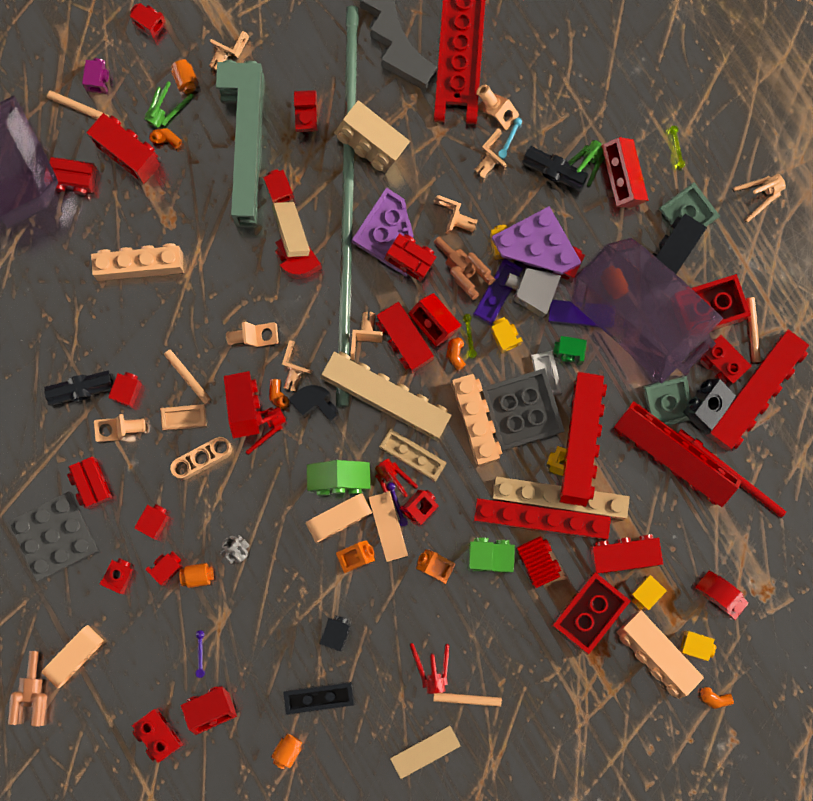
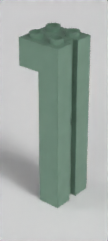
[216,60,265,227]

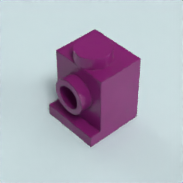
[82,58,109,94]

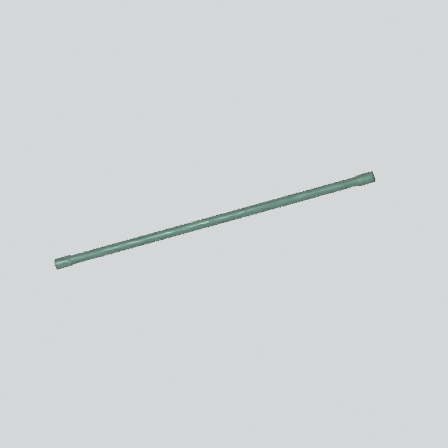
[336,6,359,407]

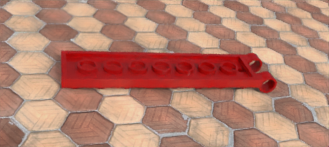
[434,0,485,125]

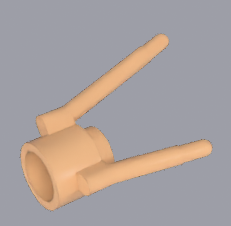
[733,174,786,222]

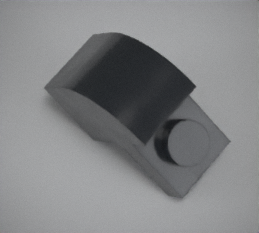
[289,385,338,424]

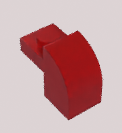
[294,90,318,132]
[275,238,322,279]
[695,570,748,620]

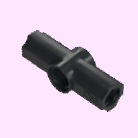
[522,146,588,191]
[44,370,114,406]

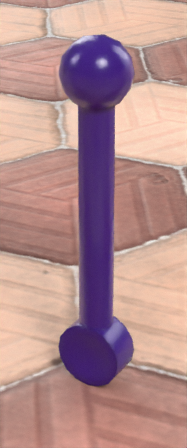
[387,482,408,527]
[195,630,205,678]

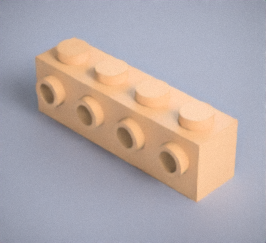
[91,243,184,281]
[452,374,502,467]
[616,610,704,699]

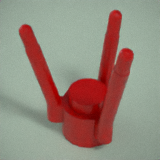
[245,406,286,454]
[375,459,418,514]
[410,643,449,694]

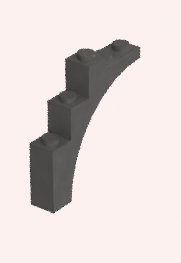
[359,0,437,92]

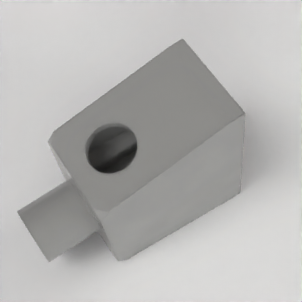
[505,268,561,318]

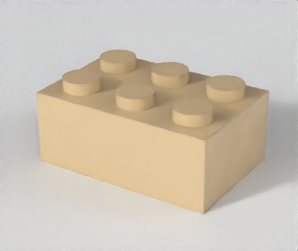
[334,100,410,173]

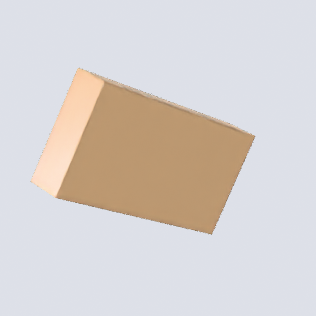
[160,404,207,431]

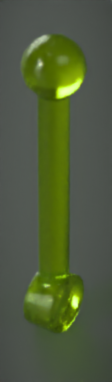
[669,125,686,168]
[463,314,477,359]

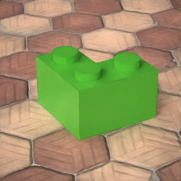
[307,460,371,496]
[468,537,515,573]

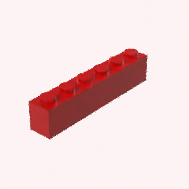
[706,329,809,452]
[559,372,607,507]
[614,401,741,507]
[473,498,611,541]

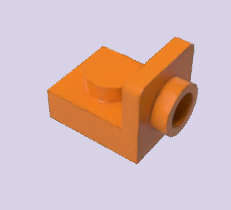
[336,540,375,573]
[416,549,455,584]

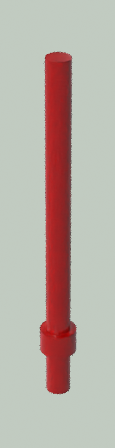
[677,429,787,518]

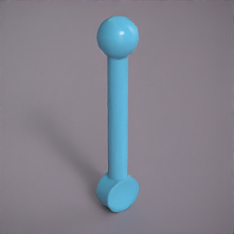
[498,118,522,159]

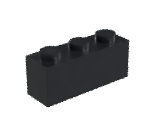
[647,213,707,284]
[283,682,355,715]

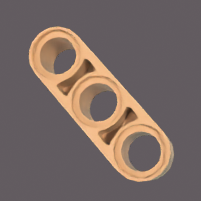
[170,437,232,480]
[305,493,372,543]
[41,625,104,689]

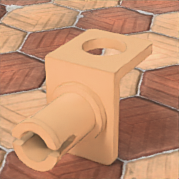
[208,31,249,71]
[477,84,519,130]
[474,128,507,178]
[433,195,477,234]
[351,312,382,361]
[226,322,278,348]
[282,340,313,392]
[94,414,145,442]

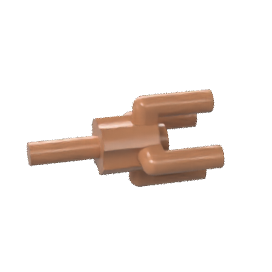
[434,237,495,300]
[7,651,47,726]

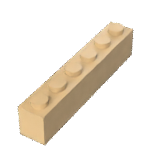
[320,352,451,441]
[492,476,630,520]

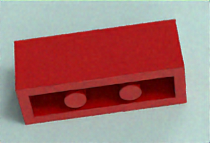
[602,137,649,208]
[375,301,434,373]
[224,371,262,439]
[590,534,663,574]

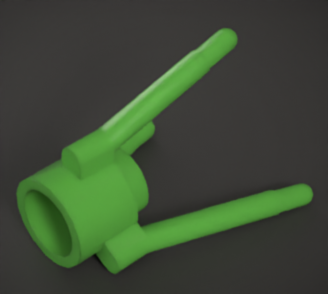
[144,81,194,129]
[568,140,605,187]

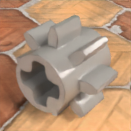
[220,535,250,564]

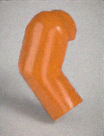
[149,128,183,149]
[446,337,466,371]
[269,379,289,409]
[700,687,734,709]

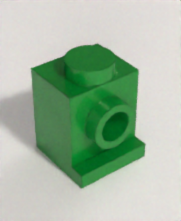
[553,336,587,365]

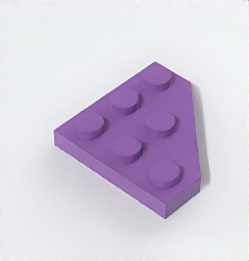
[351,188,414,277]
[491,206,582,275]

